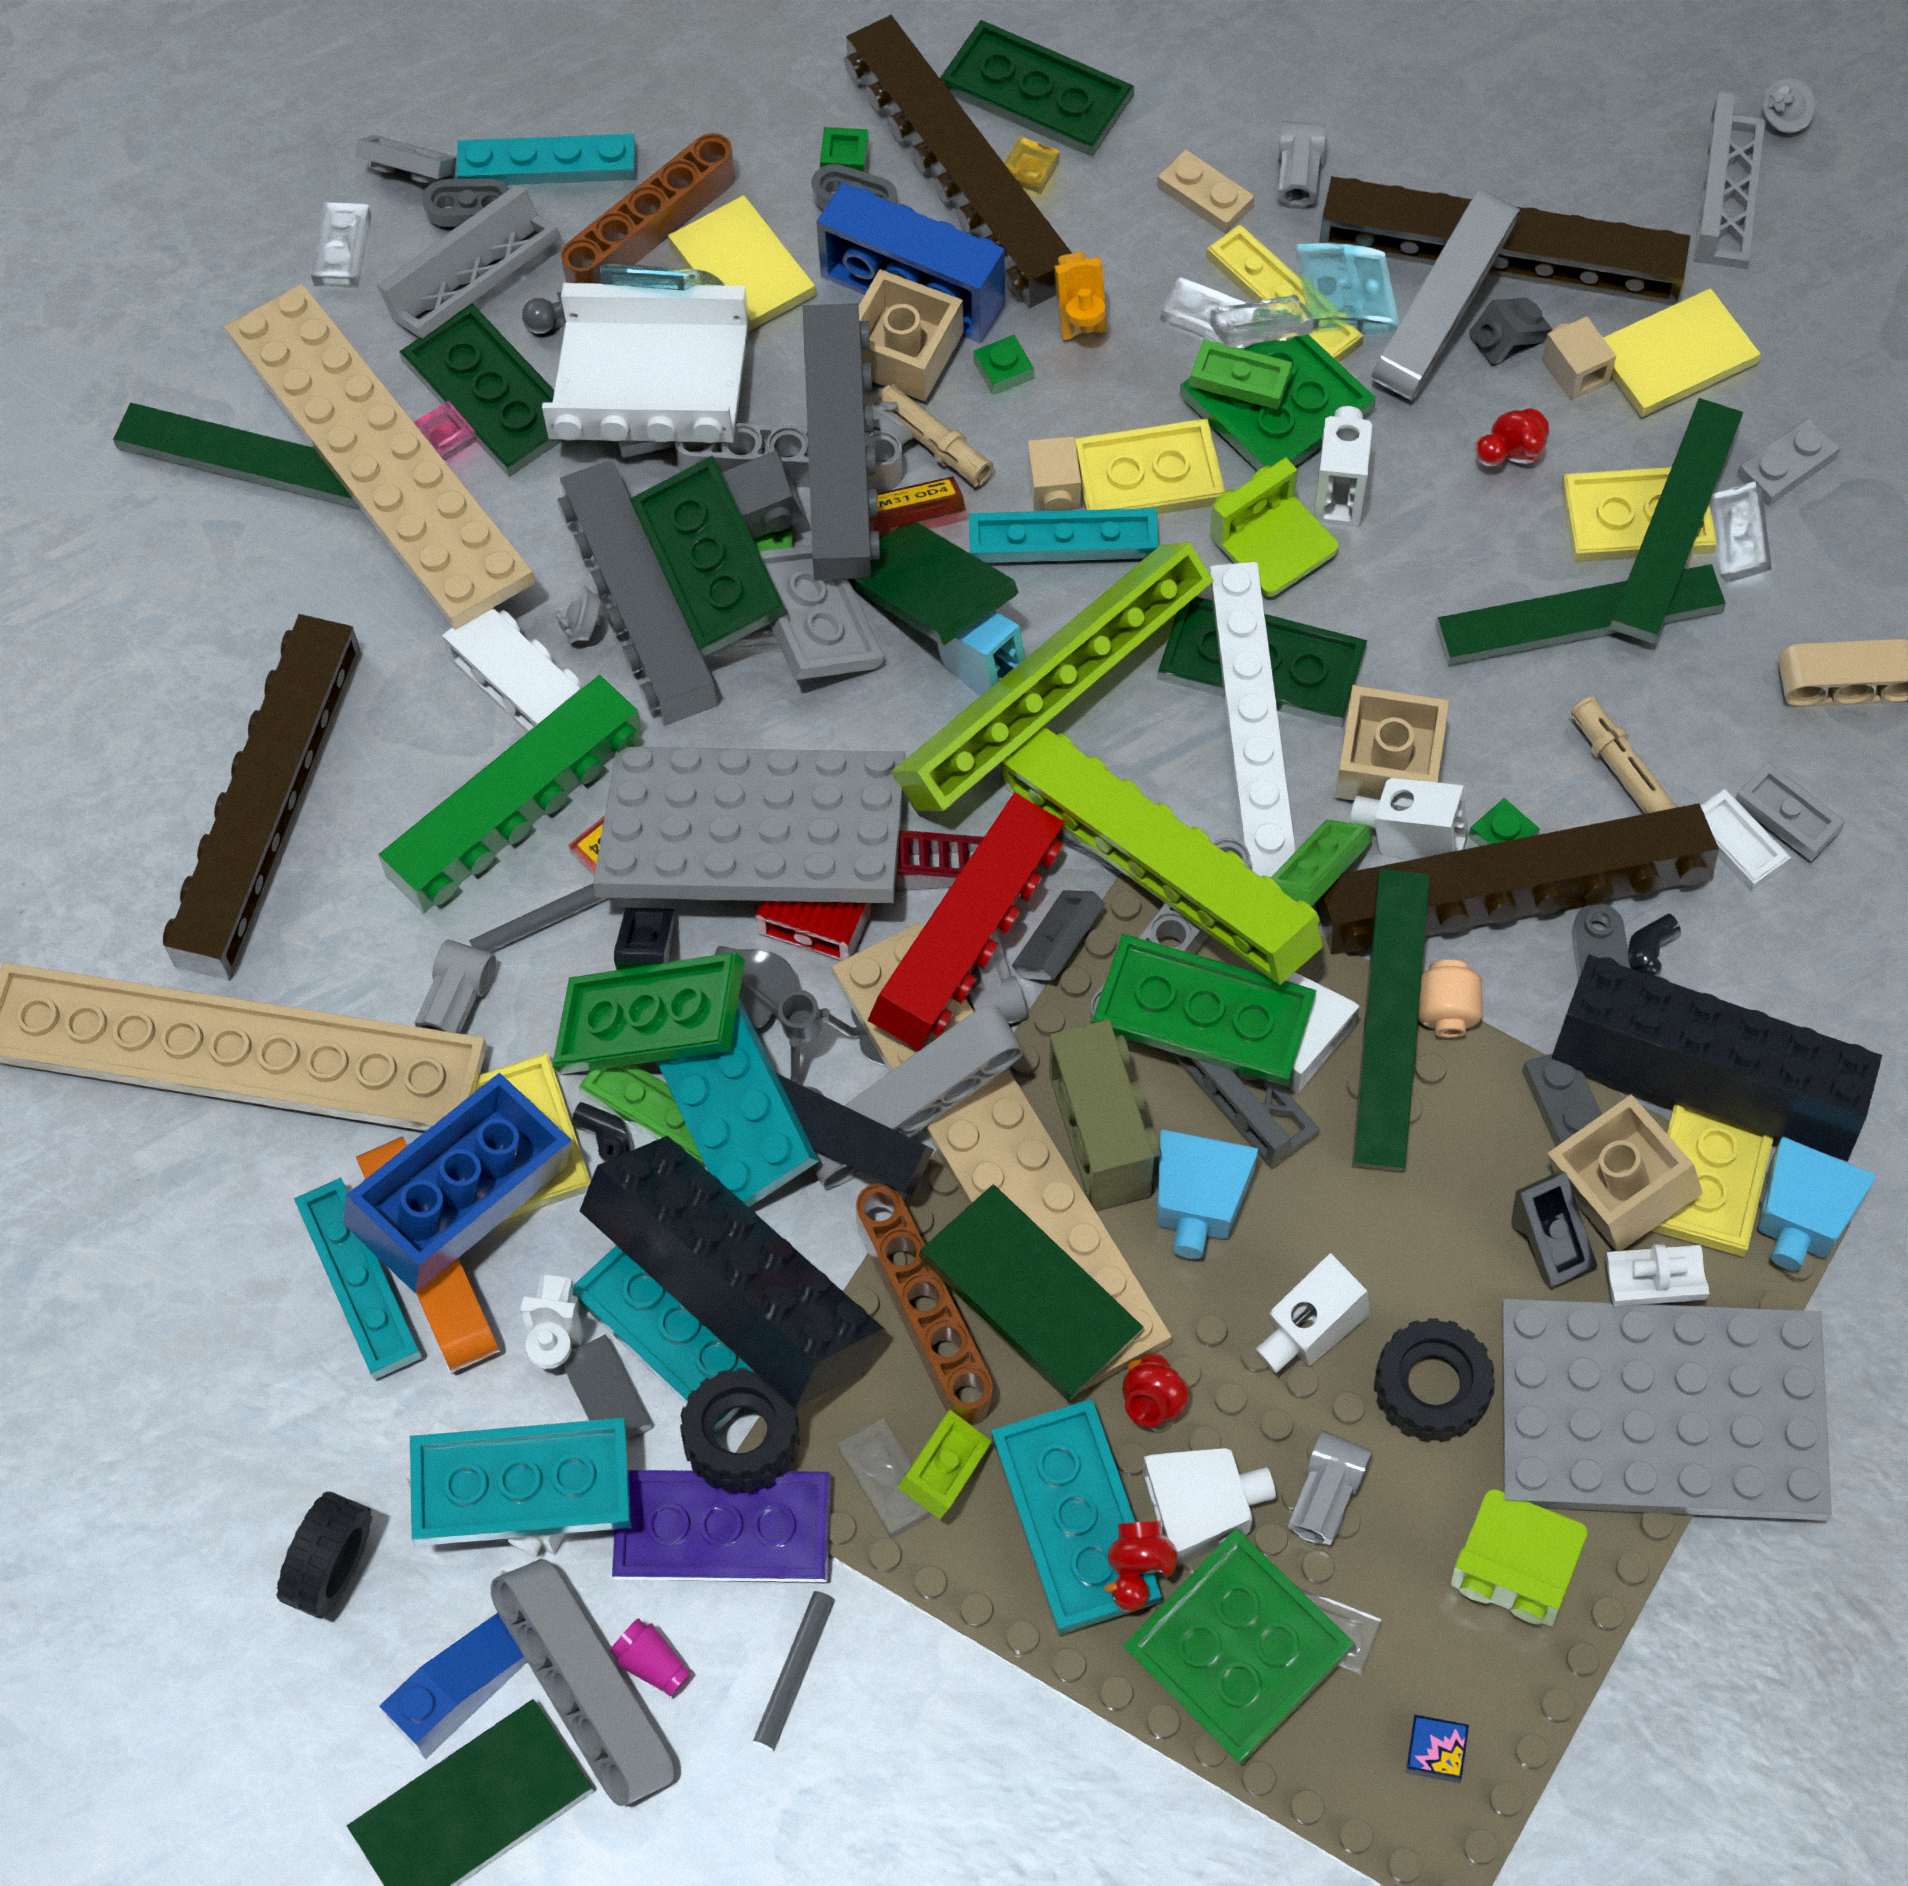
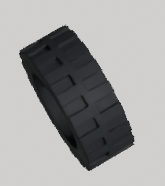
[1374,1318,1495,1443]
[680,1368,800,1493]
[276,1491,372,1619]

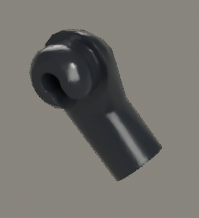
[1628,913,1681,976]
[571,1102,632,1162]

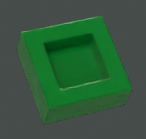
[820,127,869,172]
[973,335,1034,395]
[1468,798,1540,846]

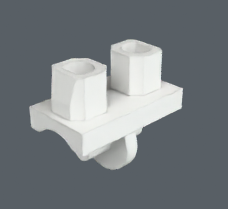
[1605,1243,1710,1307]
[520,1274,585,1369]

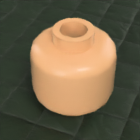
[1418,960,1483,1038]

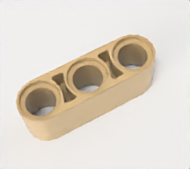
[1778,639,1908,707]

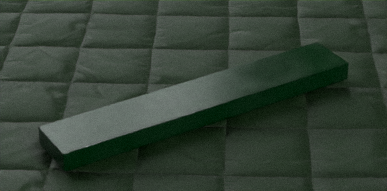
[1610,398,1743,644]
[113,402,360,509]
[1436,564,1726,666]
[1352,868,1430,1172]

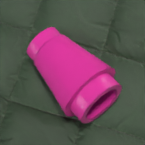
[609,1618,692,1698]

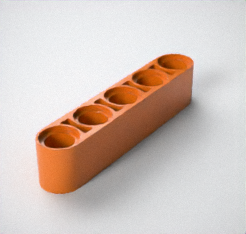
[356,1136,500,1373]

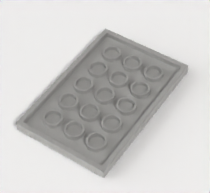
[593,747,905,903]
[1502,1299,1832,1520]

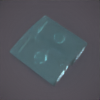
[1296,243,1399,335]
[600,263,724,291]

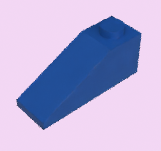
[379,1613,527,1760]

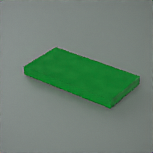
[1092,933,1317,1086]
[552,952,745,1074]

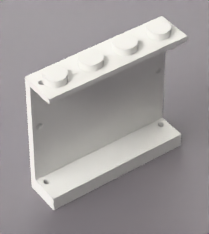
[542,283,750,443]

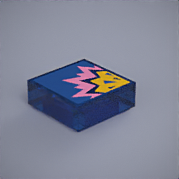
[1405,1714,1469,1783]

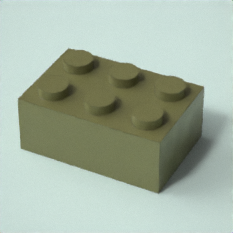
[1049,1019,1160,1211]

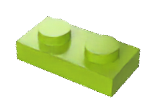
[896,1409,992,1520]

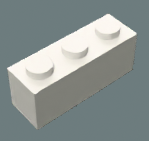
[442,608,583,733]

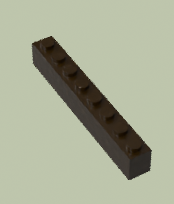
[844,15,1072,309]
[1319,176,1691,306]
[163,614,361,981]
[1315,803,1719,954]

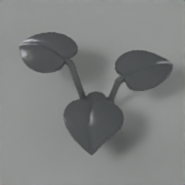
[715,946,886,1096]

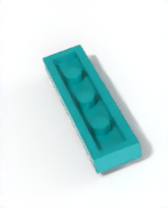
[456,134,636,185]
[969,508,1159,563]
[294,1177,422,1380]

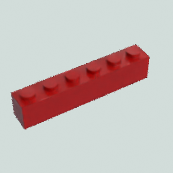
[867,792,1065,1051]

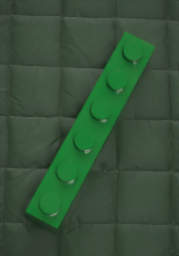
[378,674,642,914]

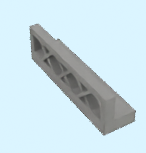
[1693,91,1766,269]
[377,184,561,339]

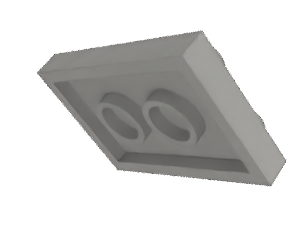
[760,545,884,680]

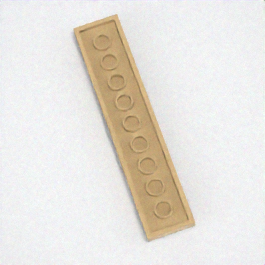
[224,283,536,630]
[831,923,1172,1392]
[0,962,487,1131]

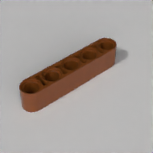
[561,133,735,284]
[856,1183,993,1425]

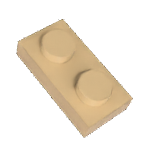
[1157,150,1255,234]

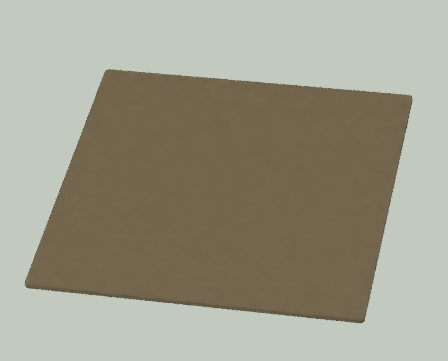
[735,872,1851,1886]

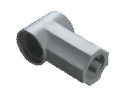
[1278,121,1326,209]
[967,934,1027,1024]
[414,939,496,1033]
[1288,1430,1373,1546]

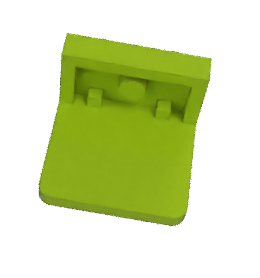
[1209,457,1338,597]
[1450,1489,1587,1627]

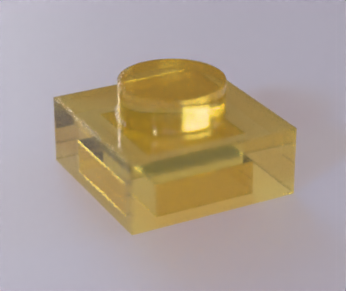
[1004,136,1060,195]

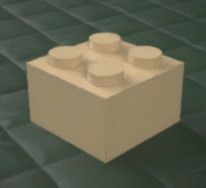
[859,269,964,401]
[1335,685,1450,800]
[1547,1094,1703,1251]

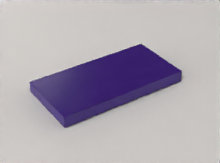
[612,1470,831,1582]

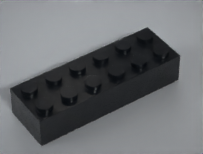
[1551,954,1883,1162]
[579,1135,884,1409]

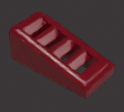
[895,831,984,890]

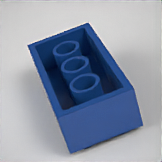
[816,182,1005,343]
[343,1072,572,1293]

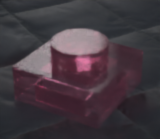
[414,401,477,461]

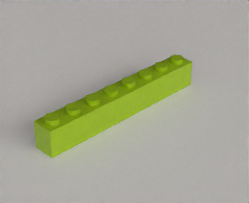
[891,542,1214,811]
[999,726,1323,985]

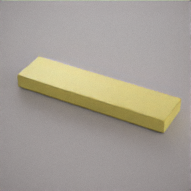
[1206,224,1364,362]

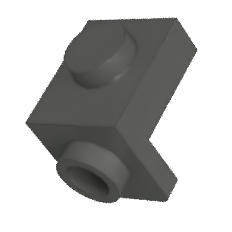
[1469,297,1553,364]

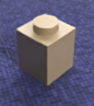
[1542,316,1616,401]
[1028,436,1081,511]

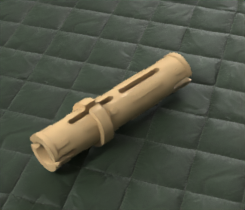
[875,384,994,487]
[1569,696,1678,814]

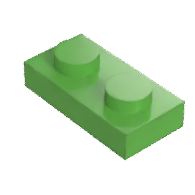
[1189,339,1292,410]

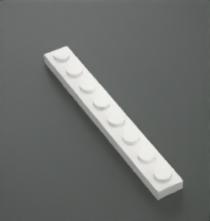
[1209,562,1295,877]

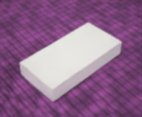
[1701,789,1791,892]

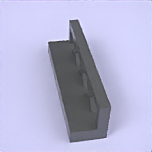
[1169,1051,1320,1170]

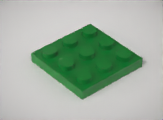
[1179,311,1376,470]
[1122,1528,1356,1765]

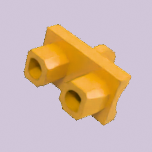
[1054,252,1107,341]

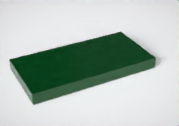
[940,20,1134,157]
[399,303,564,477]
[630,455,789,657]
[849,519,1019,645]
[1157,596,1367,728]
[919,1184,1144,1402]
[346,1699,594,1886]

